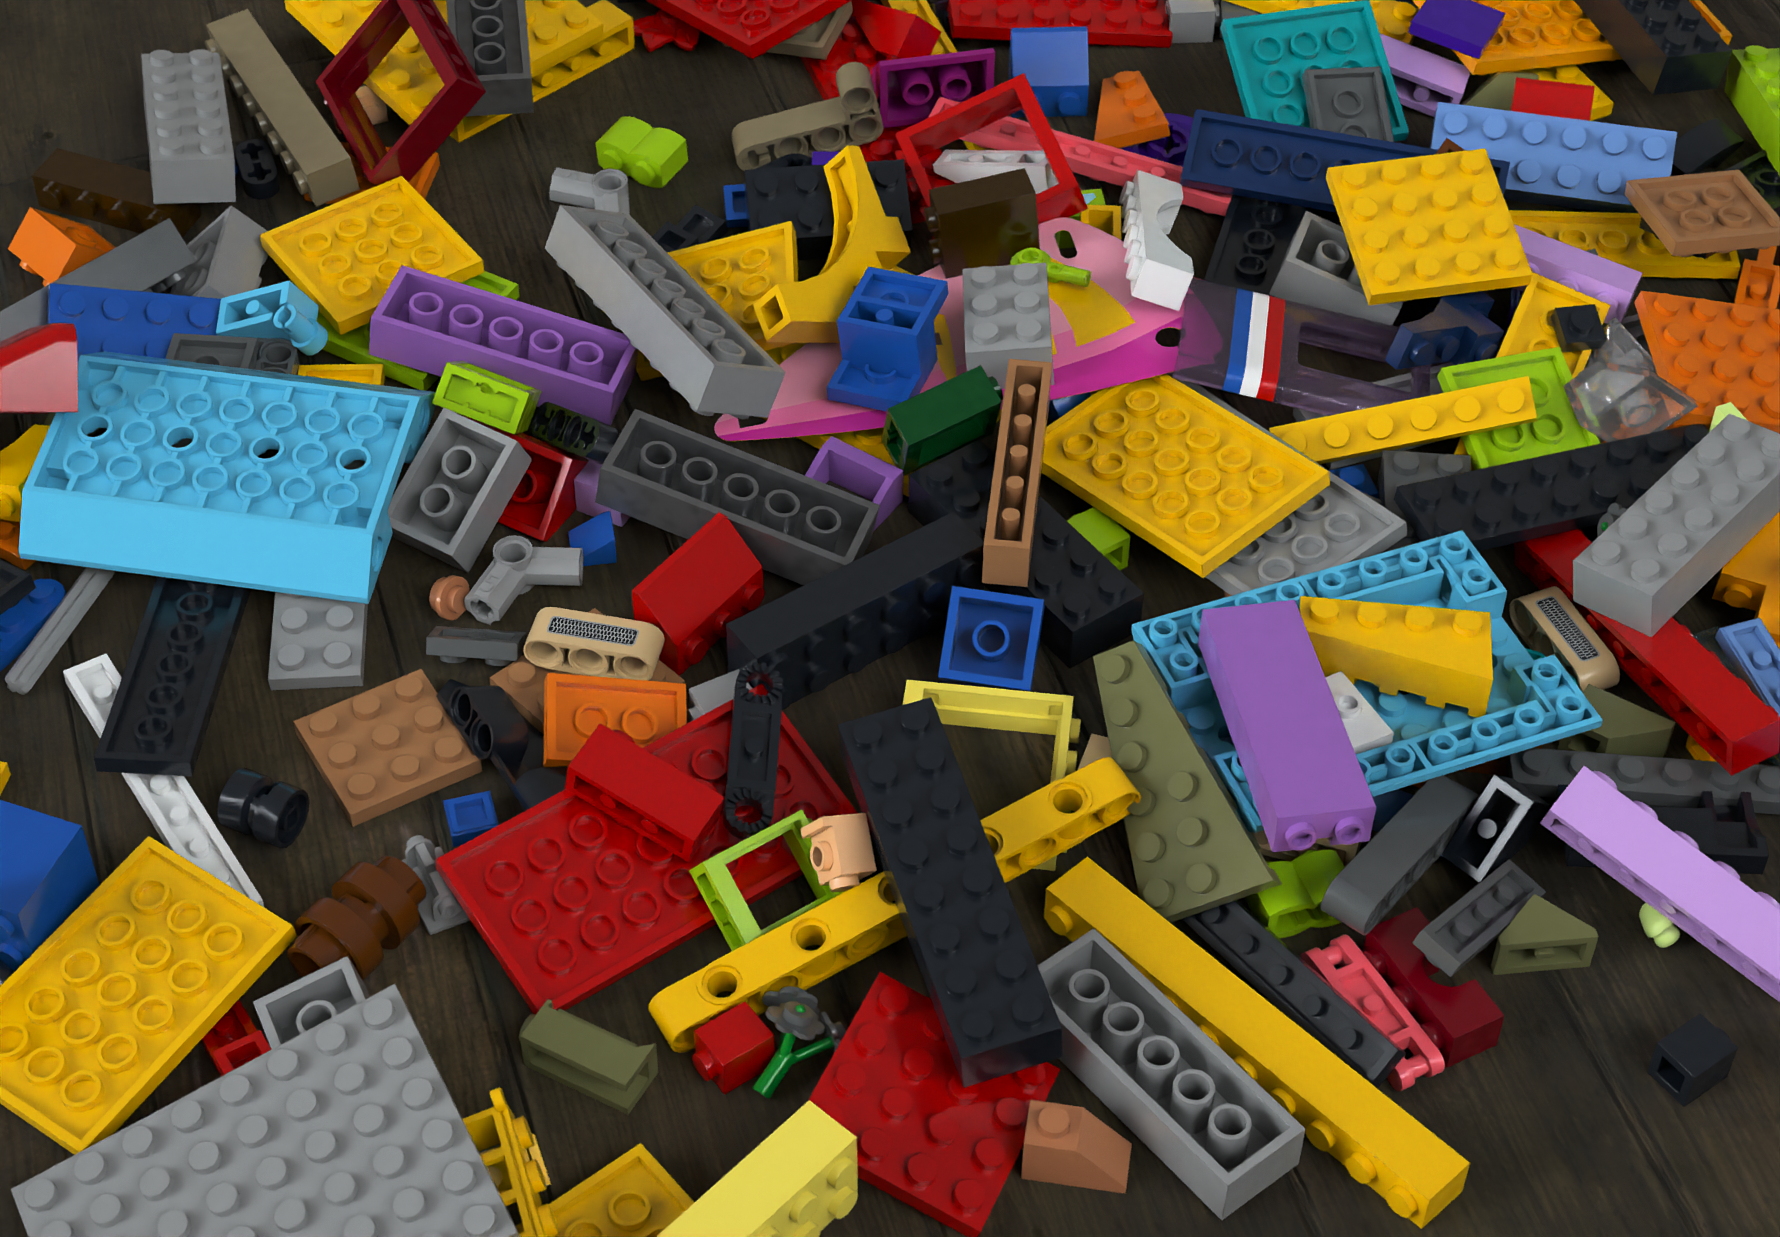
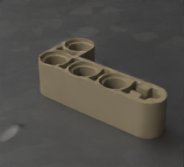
[731,62,883,171]

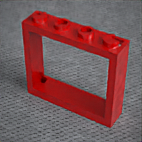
[895,73,1088,239]

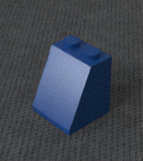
[0,800,100,971]

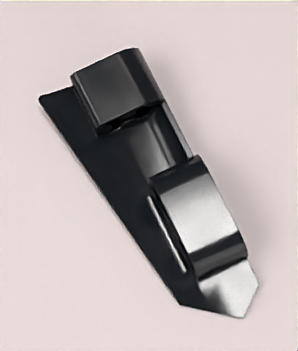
[436,679,568,811]

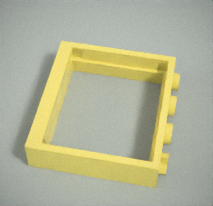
[903,680,1081,871]

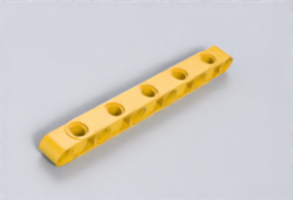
[648,757,1141,1053]

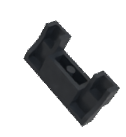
[1553,784,1769,880]

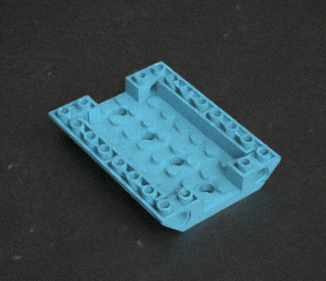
[19,351,436,604]
[1131,530,1603,833]

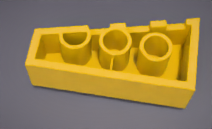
[1299,596,1493,718]

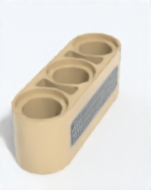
[1509,586,1620,692]
[523,607,665,681]

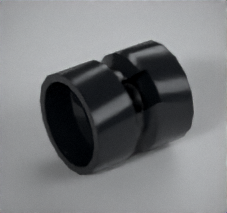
[217,768,310,848]

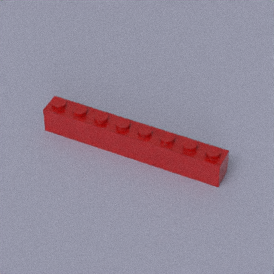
[1514,529,1780,776]

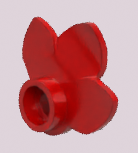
[633,9,700,52]

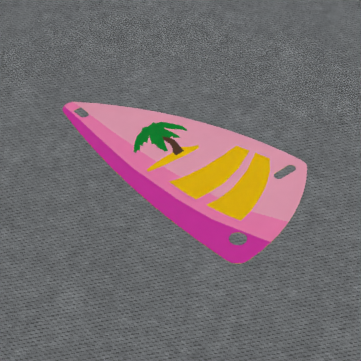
[714,217,1222,441]

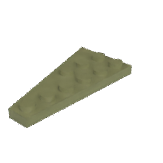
[1093,641,1282,923]

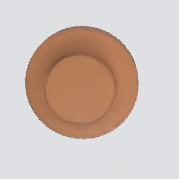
[429,575,470,620]

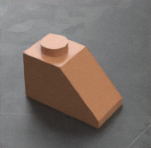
[1021,1100,1132,1194]

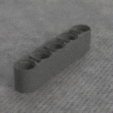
[1320,775,1481,935]

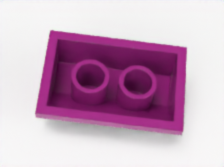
[871,48,995,128]

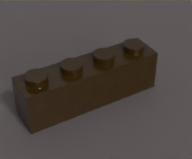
[32,148,201,238]

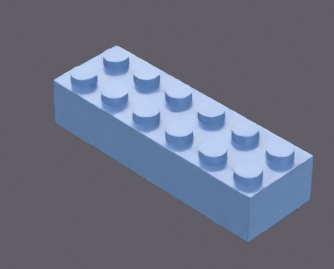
[1430,102,1677,213]

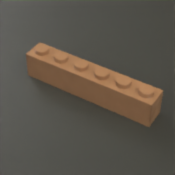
[982,359,1052,587]

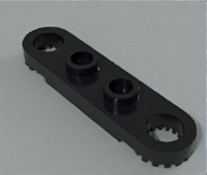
[723,662,783,840]

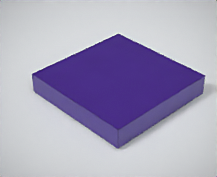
[1408,0,1505,59]

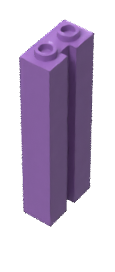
[1198,600,1376,853]

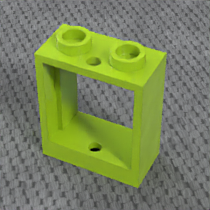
[432,361,542,435]
[689,810,845,951]

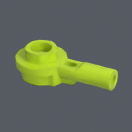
[1010,248,1091,287]

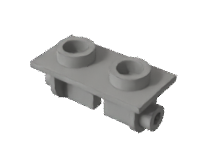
[401,835,470,935]

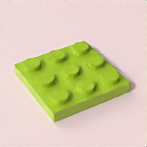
[1437,347,1600,470]

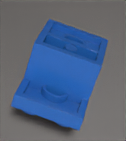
[826,267,949,411]

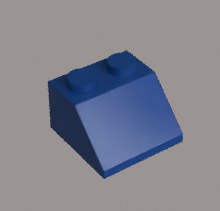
[1009,26,1089,118]

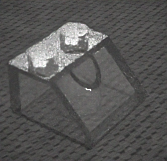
[1563,361,1698,442]

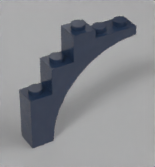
[1385,291,1504,370]

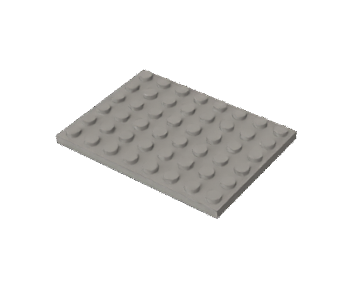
[11,984,521,1237]

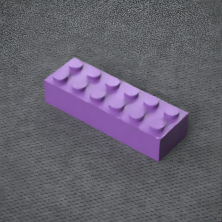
[369,265,639,425]

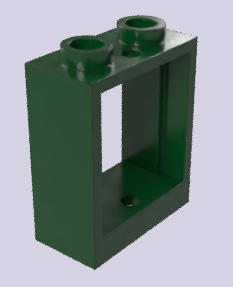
[882,365,1003,476]

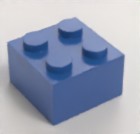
[938,586,1045,692]

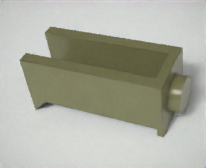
[519,999,658,1115]

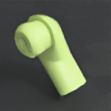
[1639,902,1680,948]

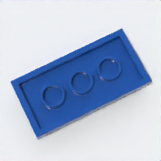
[47,283,221,363]

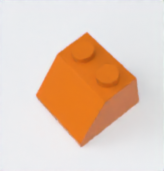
[8,207,116,286]

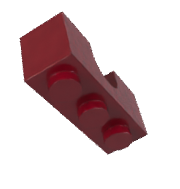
[1363,907,1505,1068]

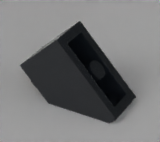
[1442,775,1552,883]

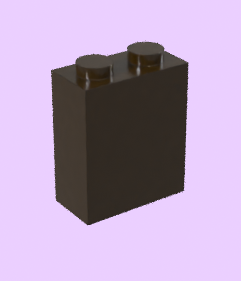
[924,168,1040,279]

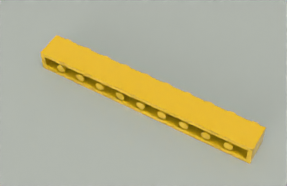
[1044,857,1470,1229]

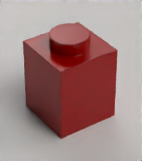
[692,1001,775,1095]

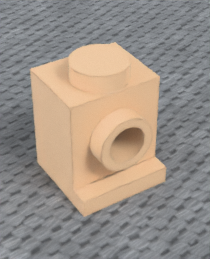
[800,813,877,892]

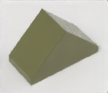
[1491,894,1598,975]

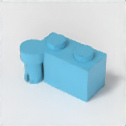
[216,280,328,356]

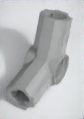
[549,167,630,215]
[464,535,584,625]

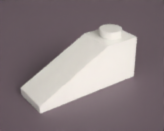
[933,150,1058,194]

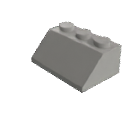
[170,205,268,299]

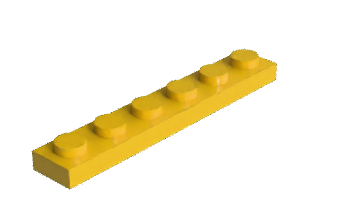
[1269,376,1537,464]

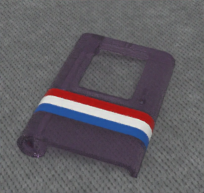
[1172,277,1433,416]

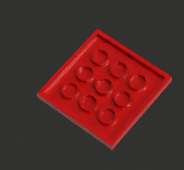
[807,972,1061,1237]

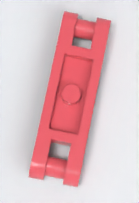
[1301,934,1445,1092]

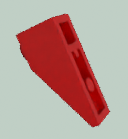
[851,0,942,60]

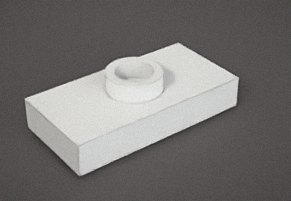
[1325,671,1394,754]

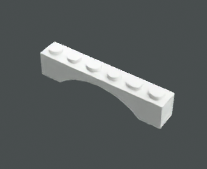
[1119,170,1194,311]

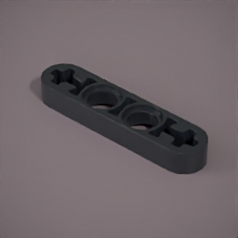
[530,402,618,464]

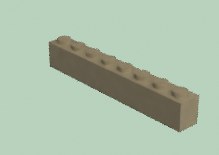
[205,9,360,207]

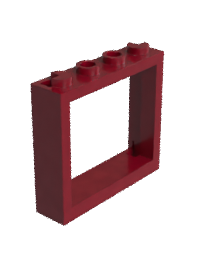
[316,0,486,186]

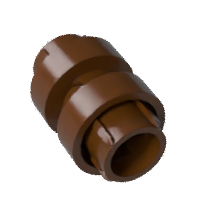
[287,856,426,981]

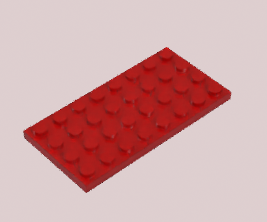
[435,684,858,1015]

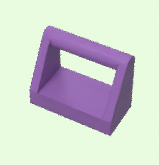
[805,436,903,532]

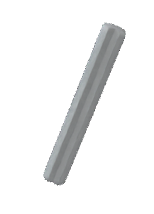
[5,567,115,695]

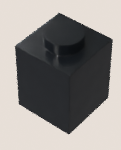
[1647,1013,1738,1107]

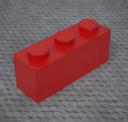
[565,723,725,862]

